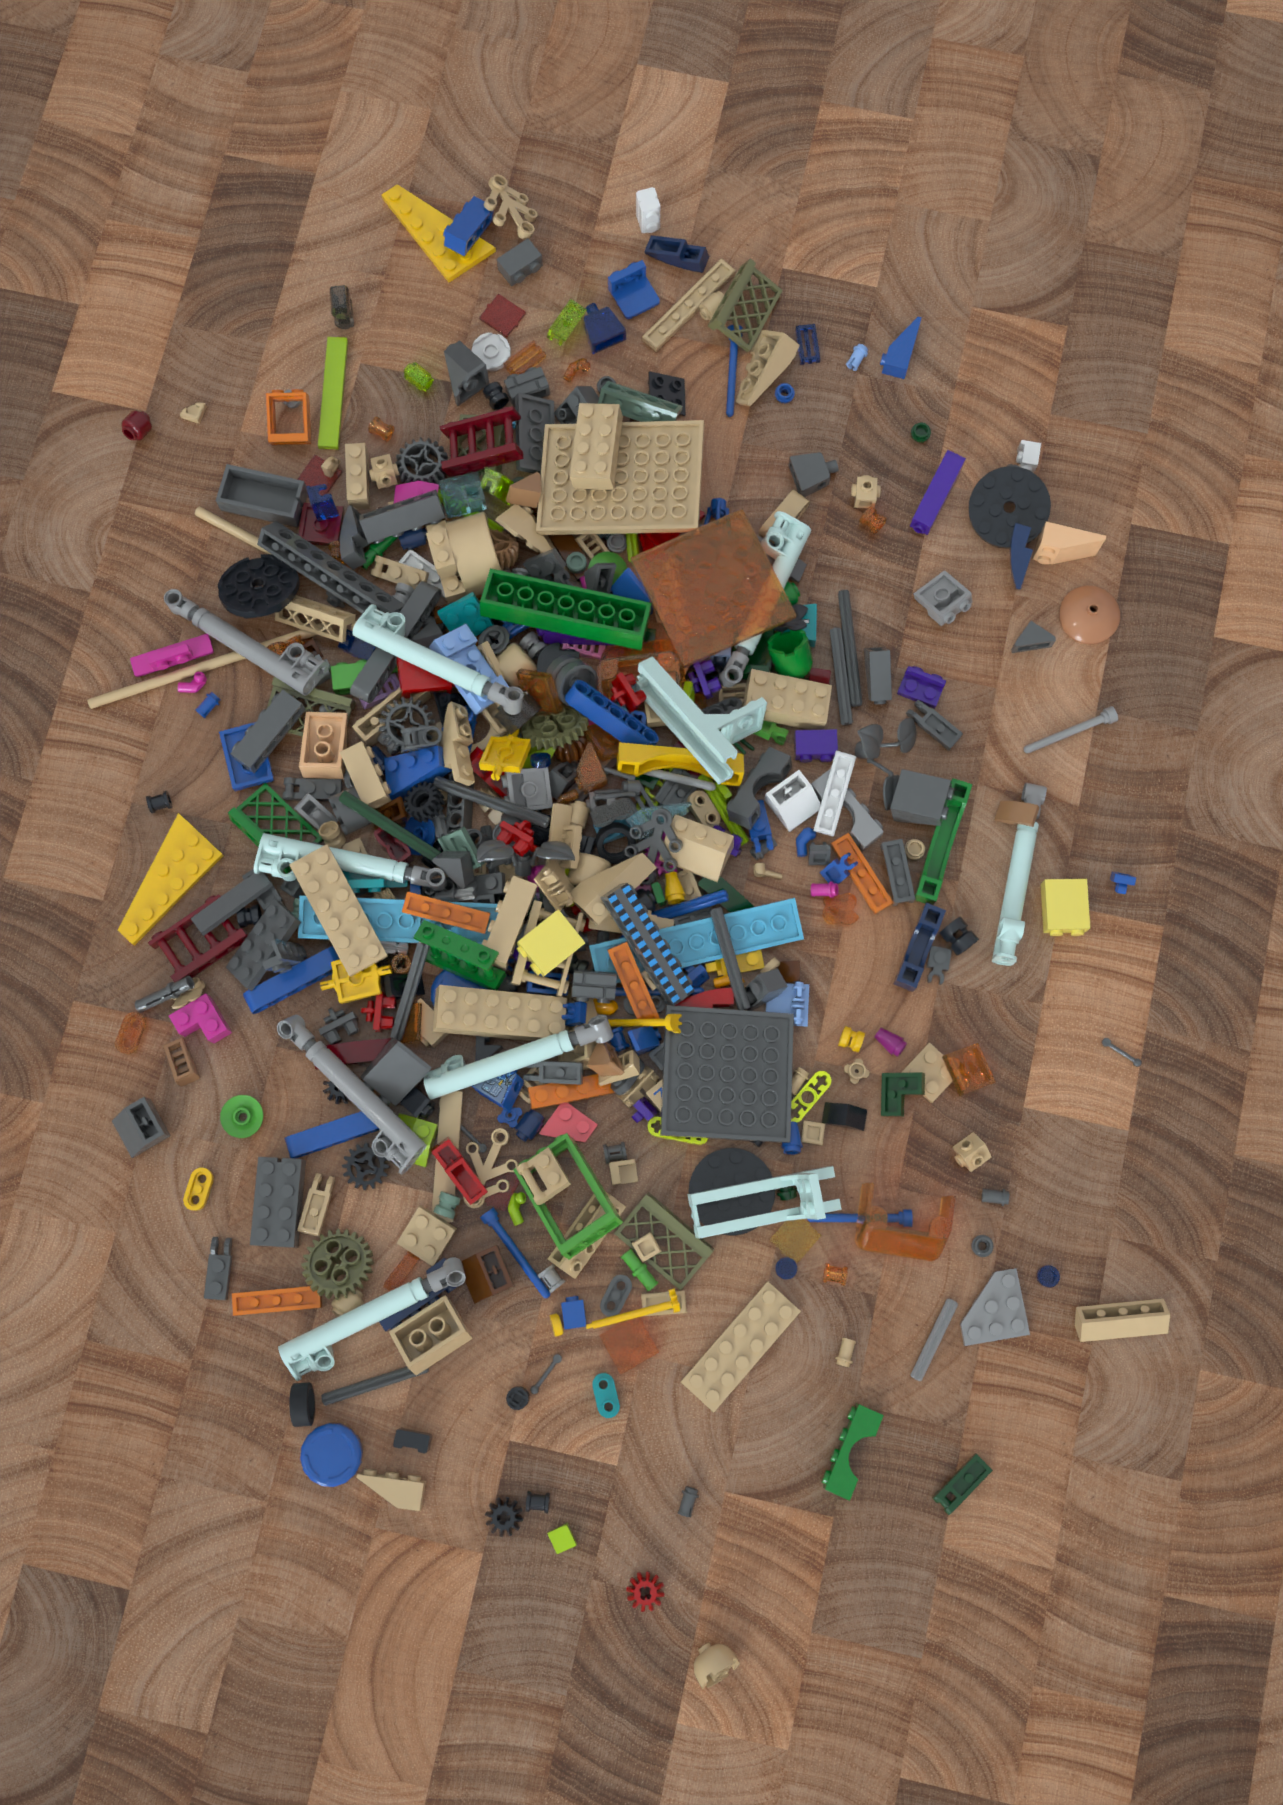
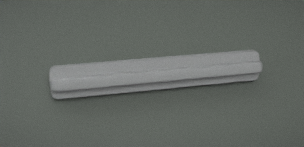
[911,1299,958,1381]

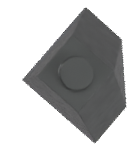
[444,340,489,406]

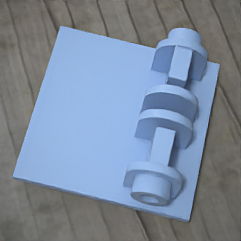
[766,982,809,1027]

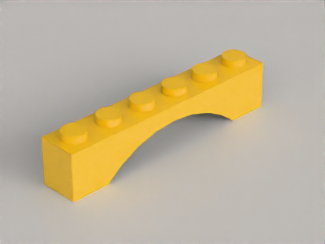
[617,742,744,786]

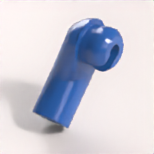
[796,827,817,857]

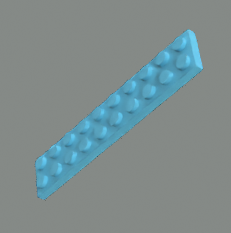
[298,895,498,945]
[589,898,804,983]

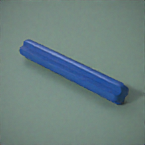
[651,890,729,919]

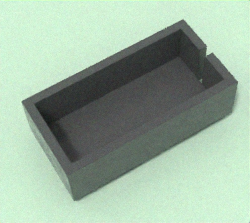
[216,464,309,528]
[250,1157,306,1248]

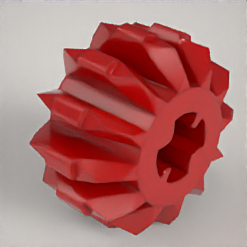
[626,1571,665,1612]

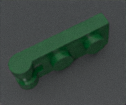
[932,1453,993,1515]

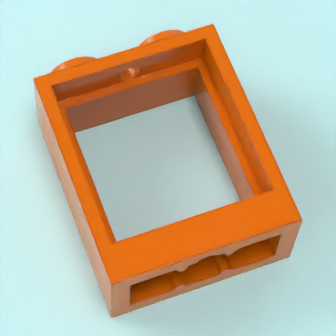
[266,389,311,445]

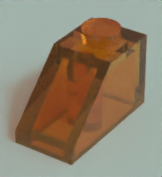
[574,743,608,794]

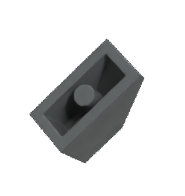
[549,761,585,800]

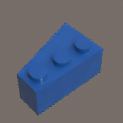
[384,745,452,802]

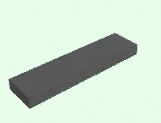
[191,872,273,936]

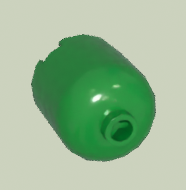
[768,629,813,679]

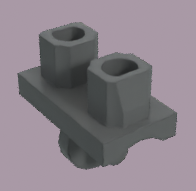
[318,1008,360,1045]

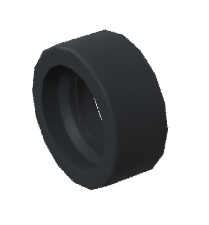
[595,822,636,864]
[289,1382,315,1427]

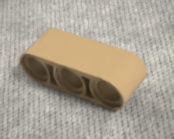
[759,490,810,544]

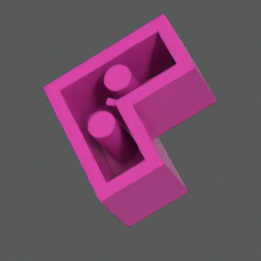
[169,993,232,1044]

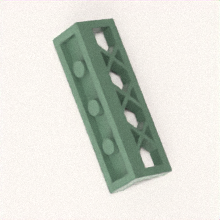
[598,381,683,422]

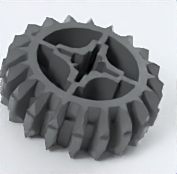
[395,437,448,485]
[379,697,435,754]

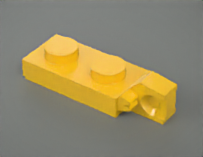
[705,949,764,976]

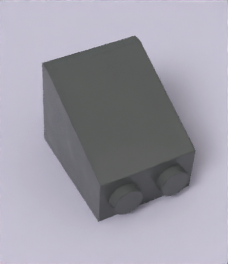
[890,769,955,826]
[360,1037,432,1106]

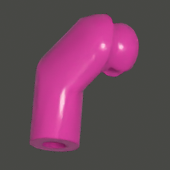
[178,672,207,693]

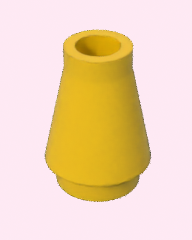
[665,872,686,905]

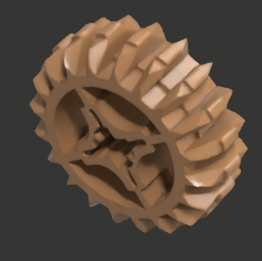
[489,529,519,570]

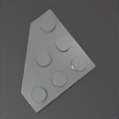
[960,1268,1030,1346]

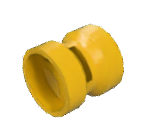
[838,1026,865,1053]

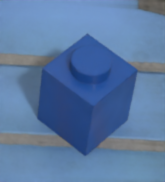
[561,1296,587,1330]

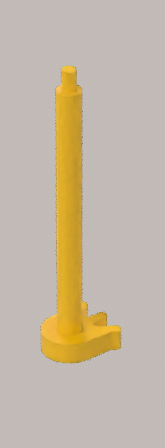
[608,1014,682,1033]
[586,1288,680,1329]

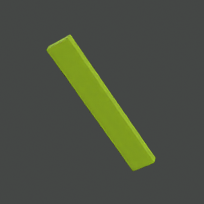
[318,337,348,450]

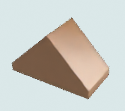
[506,472,541,508]
[587,1042,625,1077]

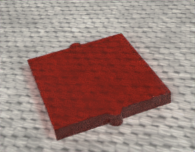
[479,294,526,337]
[297,455,342,499]
[485,1164,520,1212]

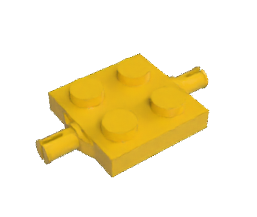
[479,727,531,781]
[320,960,392,1004]

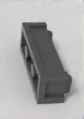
[880,839,915,906]

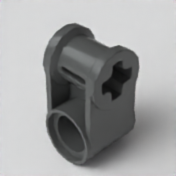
[400,726,442,751]

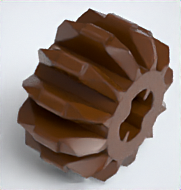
[554,736,588,763]

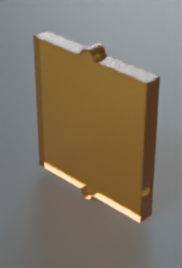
[401,1003,422,1044]

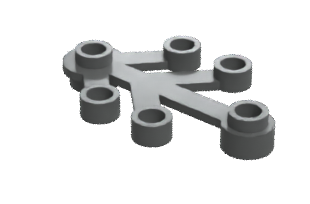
[625,808,683,885]

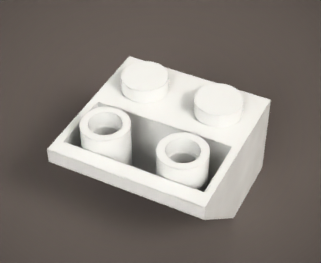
[764,770,821,832]

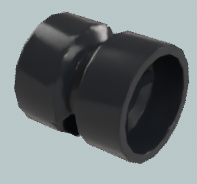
[939,916,979,956]

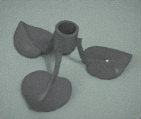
[855,718,916,811]
[477,813,575,877]

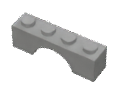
[811,769,884,852]

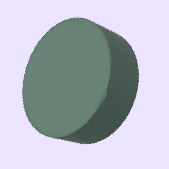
[566,552,587,574]

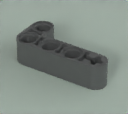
[446,772,490,850]

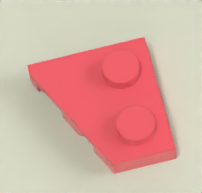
[539,1103,598,1143]

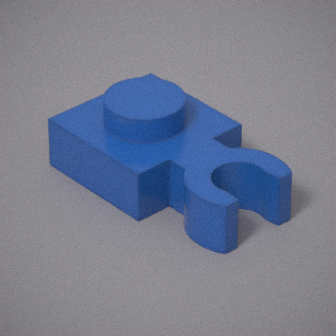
[820,853,858,884]

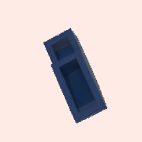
[644,235,710,273]
[1010,523,1033,590]

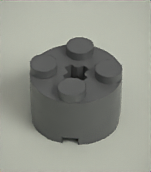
[328,786,372,836]

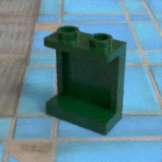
[728,624,775,680]

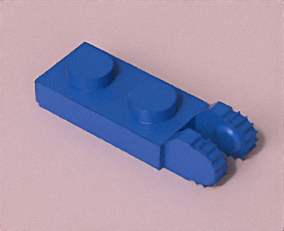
[748,800,774,853]

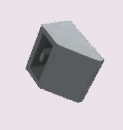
[554,386,599,424]
[112,1097,170,1158]

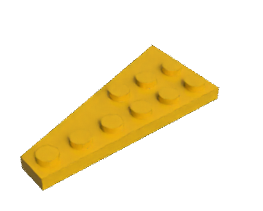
[381,184,496,283]
[118,813,224,946]

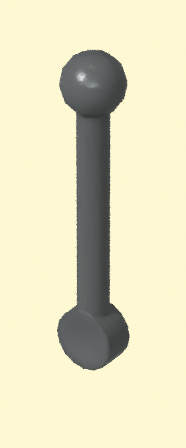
[1102,1038,1142,1067]
[461,1125,487,1153]
[530,1354,562,1394]

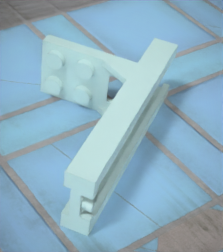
[636,656,767,784]
[687,1166,842,1239]

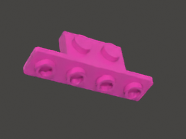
[130,634,214,677]

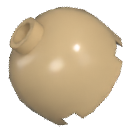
[694,1643,740,1689]

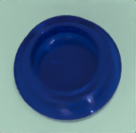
[775,1257,797,1280]

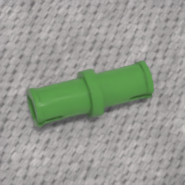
[621,1249,658,1291]

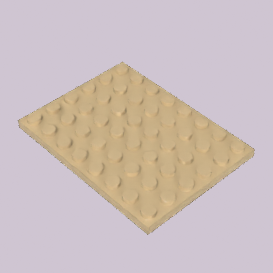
[536,420,705,535]

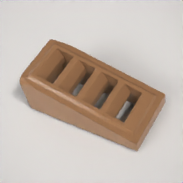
[163,1037,200,1087]

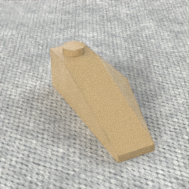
[736,330,800,406]
[570,853,657,926]

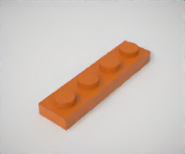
[830,833,893,914]
[402,891,491,934]
[607,941,660,1027]
[528,1074,615,1110]
[232,1286,322,1316]

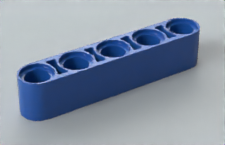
[565,680,659,746]
[243,946,340,1014]
[284,1111,380,1159]

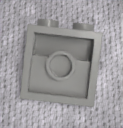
[913,570,973,626]
[501,766,553,810]

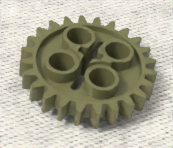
[521,703,589,750]
[301,1229,374,1300]

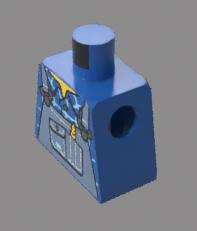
[472,1069,524,1112]

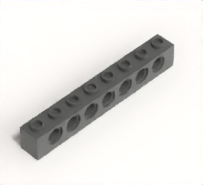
[257,521,405,614]

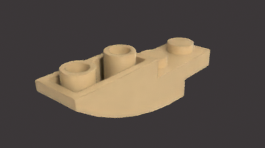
[443,702,475,786]

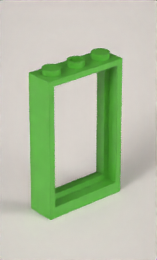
[514,1133,623,1260]

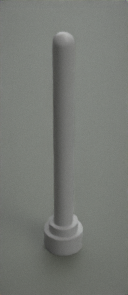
[1024,706,1118,753]
[644,769,716,791]

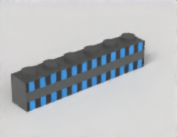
[600,883,694,1006]

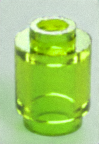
[404,362,434,391]

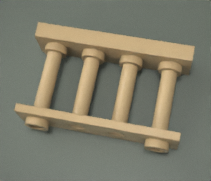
[511,900,586,997]

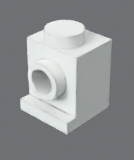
[1016,440,1041,473]

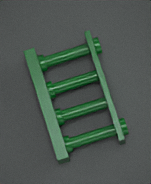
[413,920,506,991]

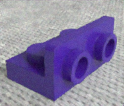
[897,666,946,709]

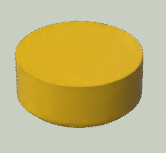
[549,1313,563,1337]

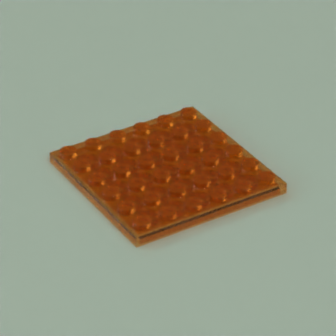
[631,508,797,668]

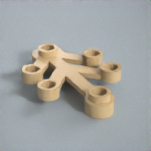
[484,174,538,240]
[463,1128,519,1208]

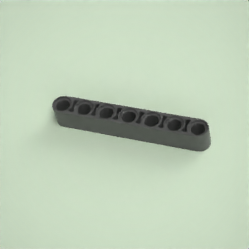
[350,581,442,703]

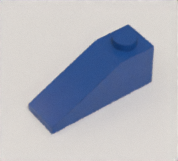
[880,317,922,379]

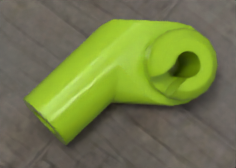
[508,1192,526,1226]

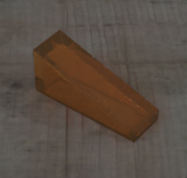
[383,1251,420,1291]

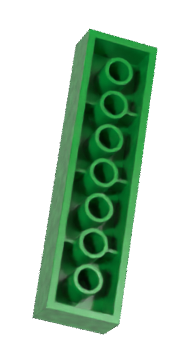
[480,568,652,650]

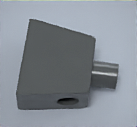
[788,452,839,497]

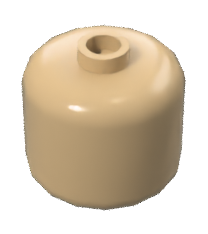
[496,643,537,688]
[567,853,611,887]

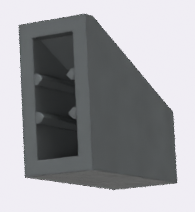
[864,647,892,704]

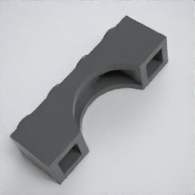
[726,747,792,830]

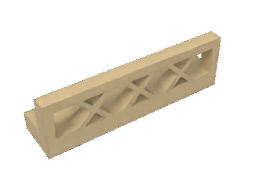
[275,595,356,643]

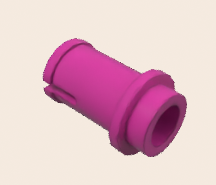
[811,881,839,898]

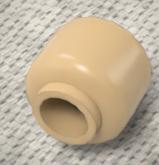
[331,1288,364,1317]

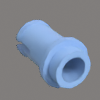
[846,344,868,371]

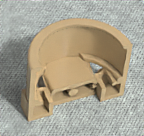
[426,512,502,603]

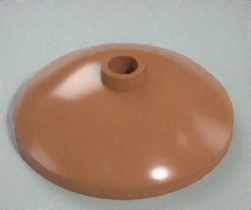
[1059,586,1120,644]

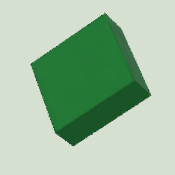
[651,882,667,907]

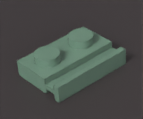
[437,826,484,870]

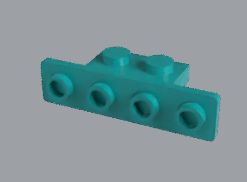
[342,871,408,893]

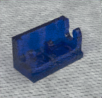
[306,484,339,521]

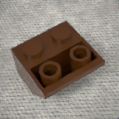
[462,1245,515,1304]

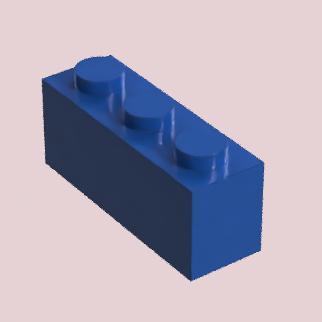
[443,196,494,256]

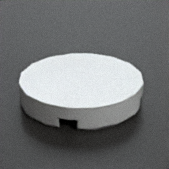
[472,333,511,371]

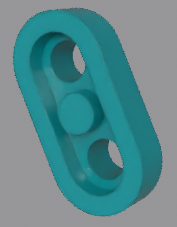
[592,1373,620,1418]

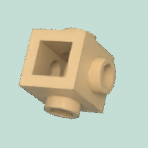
[369,454,399,489]
[851,475,881,509]
[953,1132,991,1172]

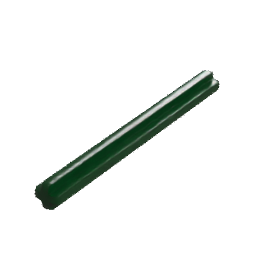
[339,791,442,861]

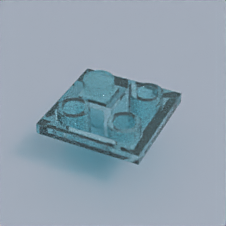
[438,471,487,518]

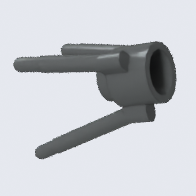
[594,767,641,800]

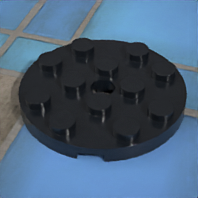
[969,466,1051,549]
[217,554,300,619]
[688,1148,775,1236]

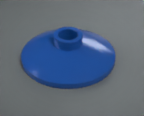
[405,817,435,855]

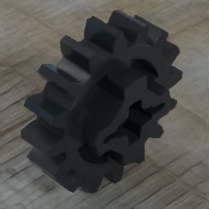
[342,1143,390,1190]

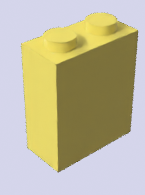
[1041,879,1090,936]
[516,909,585,977]

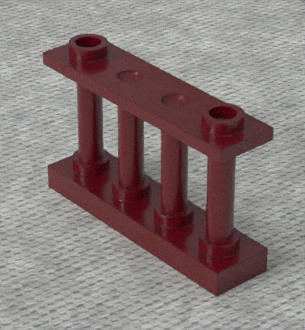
[440,406,524,478]
[148,894,248,983]

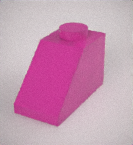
[393,481,439,504]

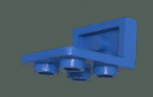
[608,260,660,319]

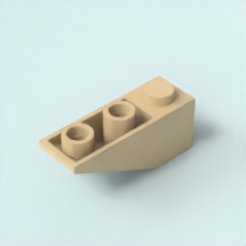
[356,1469,426,1511]

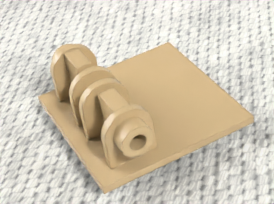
[534,859,575,911]

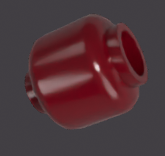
[121,410,152,441]

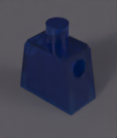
[583,303,626,354]

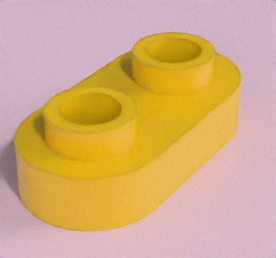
[183,1168,214,1211]

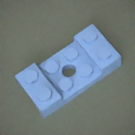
[429,624,509,716]

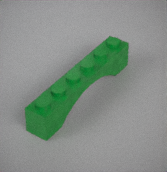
[915,778,973,905]

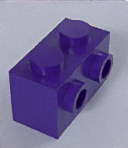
[794,729,838,763]

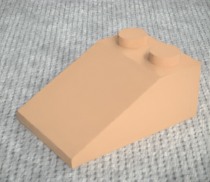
[1033,521,1106,564]
[299,712,348,779]

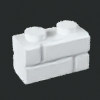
[636,187,660,233]

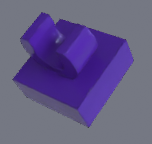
[632,1097,659,1123]

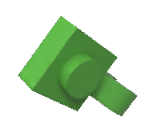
[753,721,789,745]

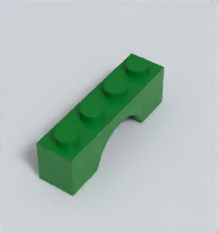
[821,1403,884,1501]

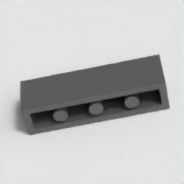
[359,490,445,544]
[230,690,306,773]

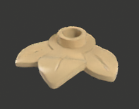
[171,977,205,1009]

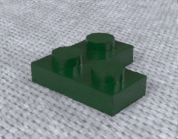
[881,1072,925,1117]

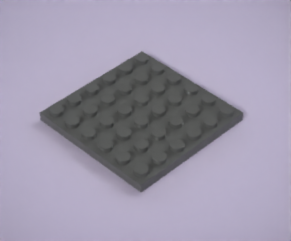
[660,1005,794,1143]

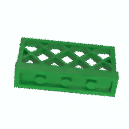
[228,783,324,874]

